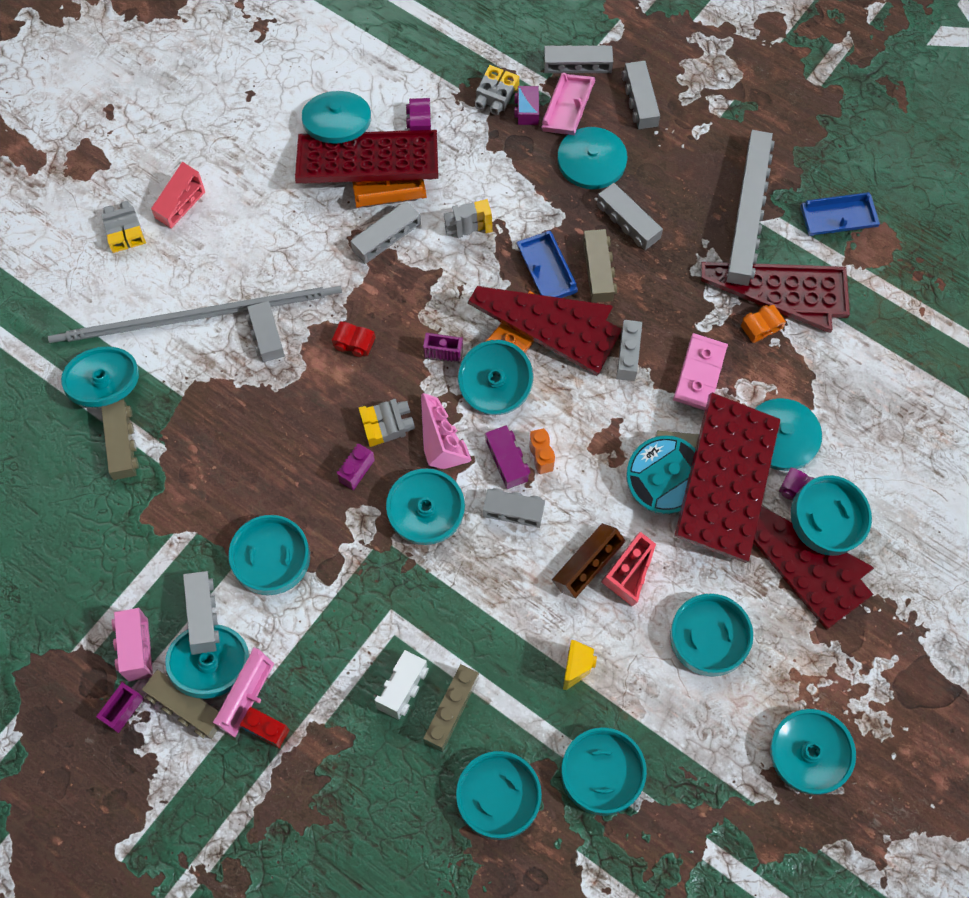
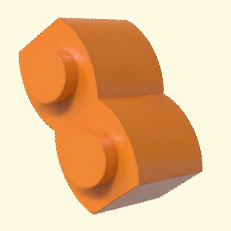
[741,305,786,343]
[529,428,555,474]

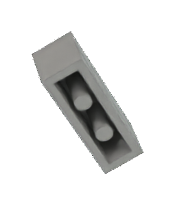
[246,301,285,362]
[616,320,642,381]
[483,488,545,528]

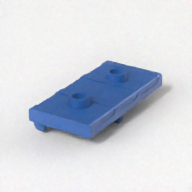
[801,192,880,236]
[516,231,578,298]

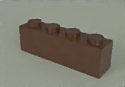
[552,523,626,599]

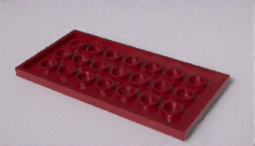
[295,130,439,184]
[674,392,781,563]

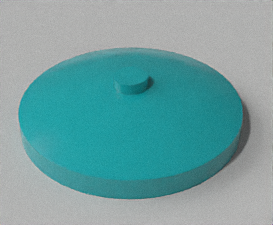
[302,91,371,143]
[557,127,627,189]
[458,340,534,415]
[61,347,139,407]
[755,398,822,471]
[386,469,465,545]
[165,624,249,699]
[770,709,856,795]

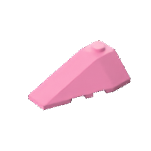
[421,393,471,469]

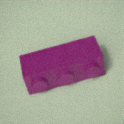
[485,425,530,489]

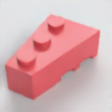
[151,162,205,229]
[601,532,656,606]

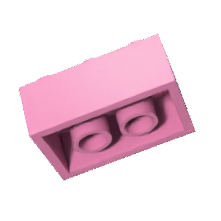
[112,608,153,681]

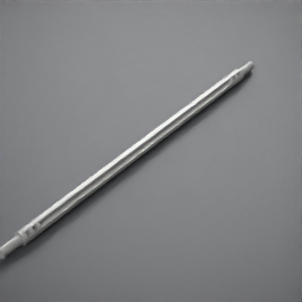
[48,286,342,343]

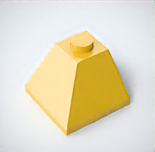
[563,640,597,690]

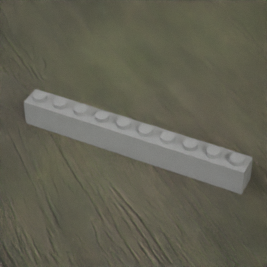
[726,130,775,286]

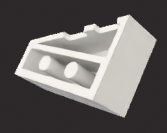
[374,650,429,720]

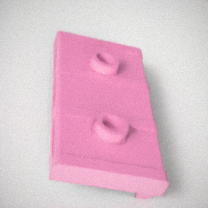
[542,73,595,135]
[673,333,728,410]
[213,647,274,737]

